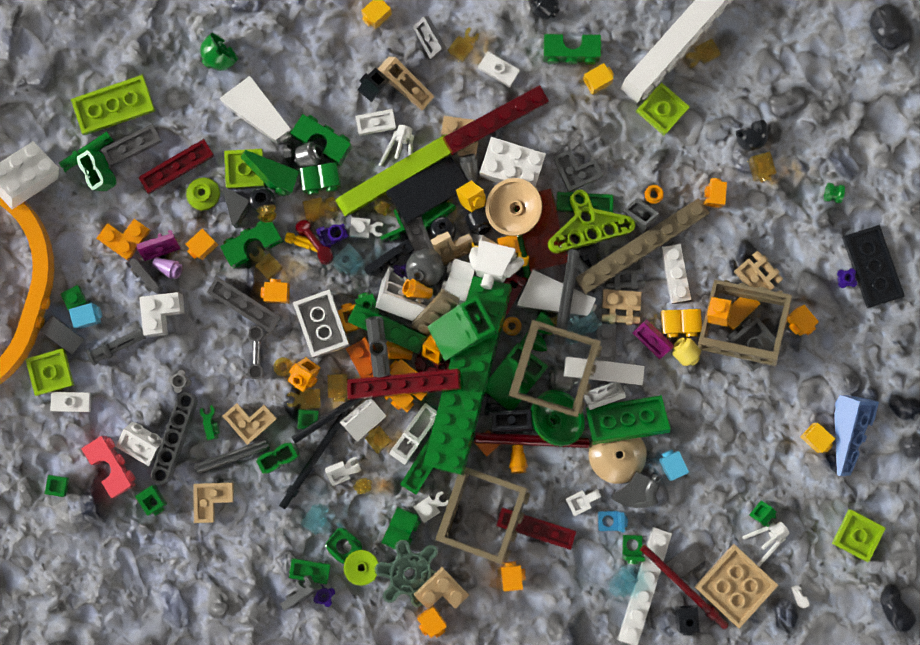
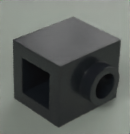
[357,67,390,103]
[675,605,700,636]

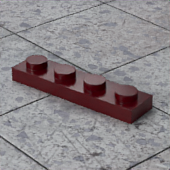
[138,139,214,195]
[496,507,577,550]

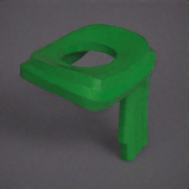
[325,527,362,564]

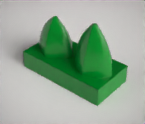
[519,311,555,352]

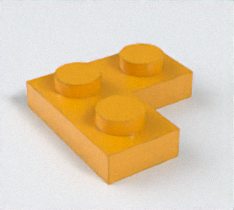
[96,219,151,261]

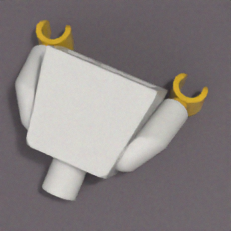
[469,240,529,290]

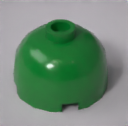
[200,32,238,71]

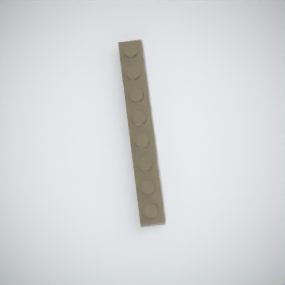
[575,198,710,295]

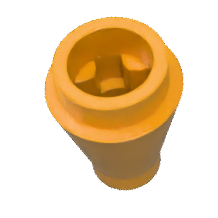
[402,279,433,299]
[387,341,413,360]
[509,445,528,474]

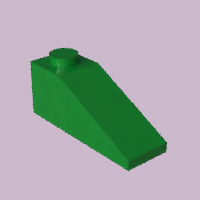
[240,150,299,196]

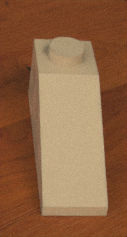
[378,56,435,111]

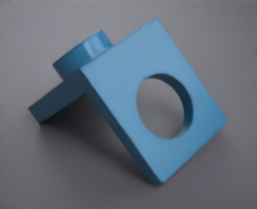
[598,511,628,532]

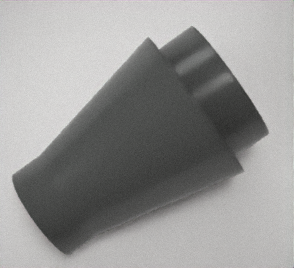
[459,154,479,182]

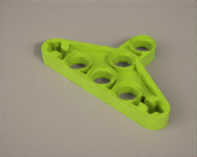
[548,190,635,253]

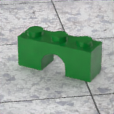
[543,34,601,65]
[291,114,352,166]
[220,219,284,269]

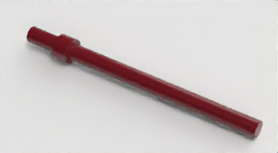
[640,544,729,630]

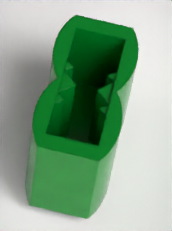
[77,150,117,191]
[299,162,342,196]
[256,443,300,473]
[381,506,421,549]

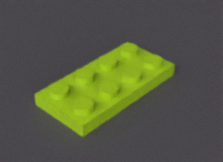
[71,75,156,136]

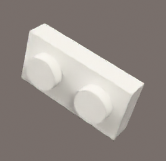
[355,109,396,136]

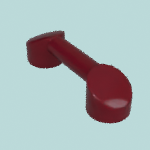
[295,220,334,265]

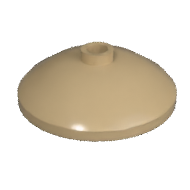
[485,178,542,236]
[589,437,647,484]

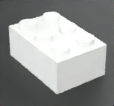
[479,137,546,187]
[0,141,59,210]
[293,290,351,359]

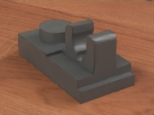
[281,575,323,611]

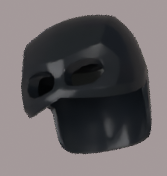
[735,119,768,151]

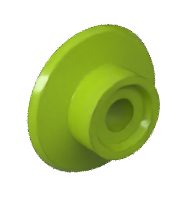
[186,177,220,211]
[344,550,378,586]

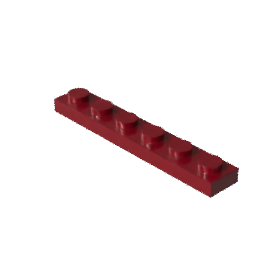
[443,85,549,155]
[347,369,461,400]

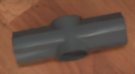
[366,316,390,377]

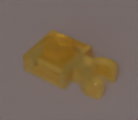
[447,27,479,63]
[685,39,721,68]
[302,197,338,221]
[249,246,283,281]
[287,389,321,409]
[365,426,393,454]

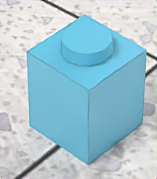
[69,303,102,329]
[659,449,689,481]

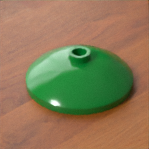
[531,390,585,446]

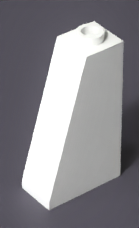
[219,76,292,144]
[516,270,597,318]

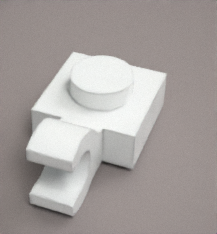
[325,457,361,486]
[565,489,601,516]

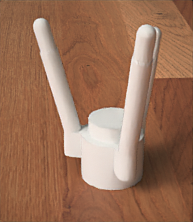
[379,125,414,167]
[742,522,790,567]

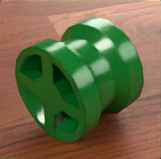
[824,183,845,204]

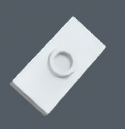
[478,51,520,87]
[584,382,626,410]
[50,392,92,412]

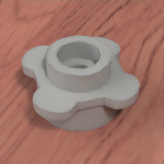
[168,370,191,393]

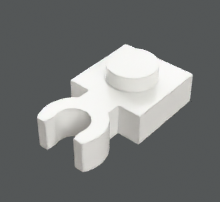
[350,217,384,239]
[414,491,449,523]

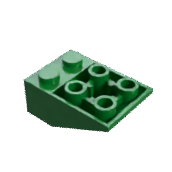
[427,295,497,361]
[486,343,548,410]

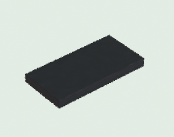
[386,155,468,224]
[842,225,905,308]

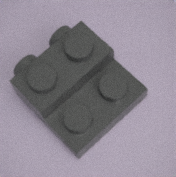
[726,317,783,372]

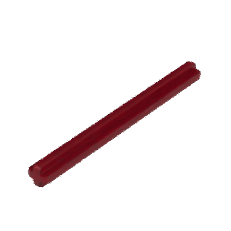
[474,433,589,448]

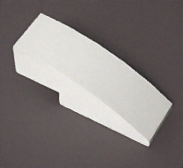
[389,403,437,465]

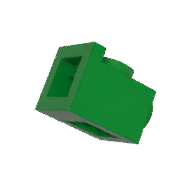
[135,485,167,516]

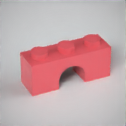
[81,436,136,498]

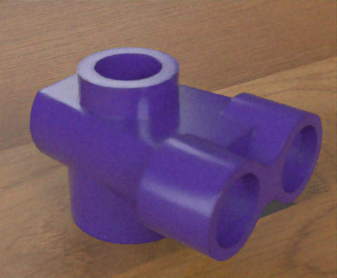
[316,224,349,248]

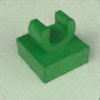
[749,500,777,527]

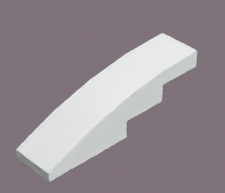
[564,357,644,385]

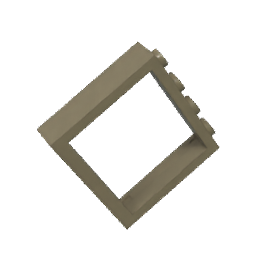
[698,280,792,366]
[509,320,602,417]
[435,467,531,564]

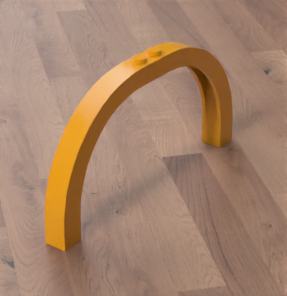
[0,197,54,384]

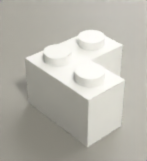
[139,292,185,337]

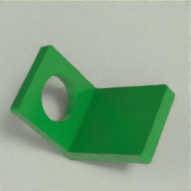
[380,209,406,243]
[622,535,645,564]

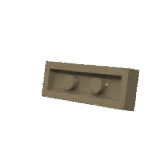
[411,289,460,336]

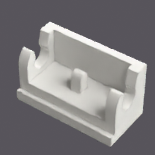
[340,398,386,442]

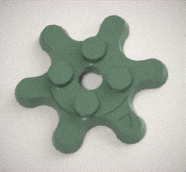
[375,540,438,607]

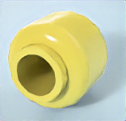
[672,338,701,366]

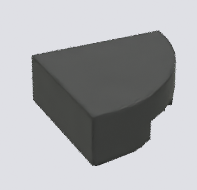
[283,142,294,162]

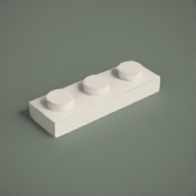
[661,244,691,304]

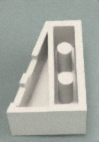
[375,266,435,321]

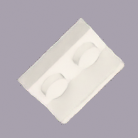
[116,422,163,466]

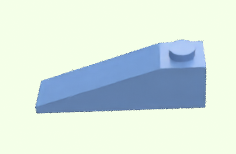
[834,395,879,476]

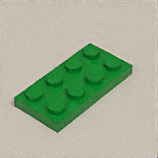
[586,395,670,445]

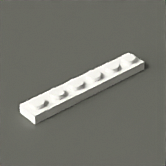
[618,527,672,645]

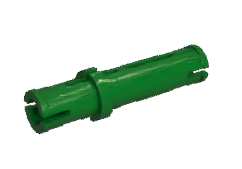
[58,131,114,172]

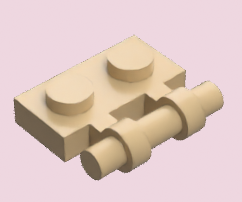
[733,251,783,291]
[601,289,642,326]

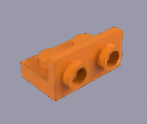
[346,337,376,378]

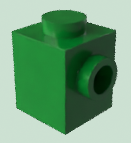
[355,292,381,315]

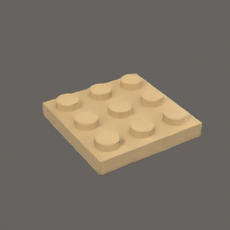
[695,544,778,629]

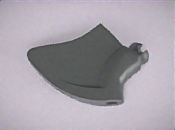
[612,472,662,508]

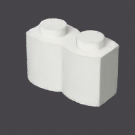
[441,258,476,303]

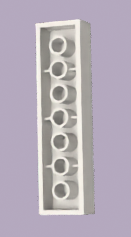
[621,0,733,103]

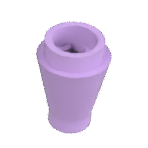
[152,257,183,279]

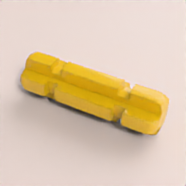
[284,232,318,252]

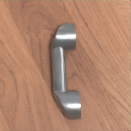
[248,326,264,380]

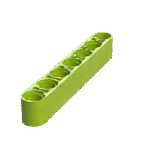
[335,134,452,217]

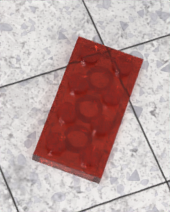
[516,188,567,272]

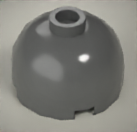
[405,248,445,287]

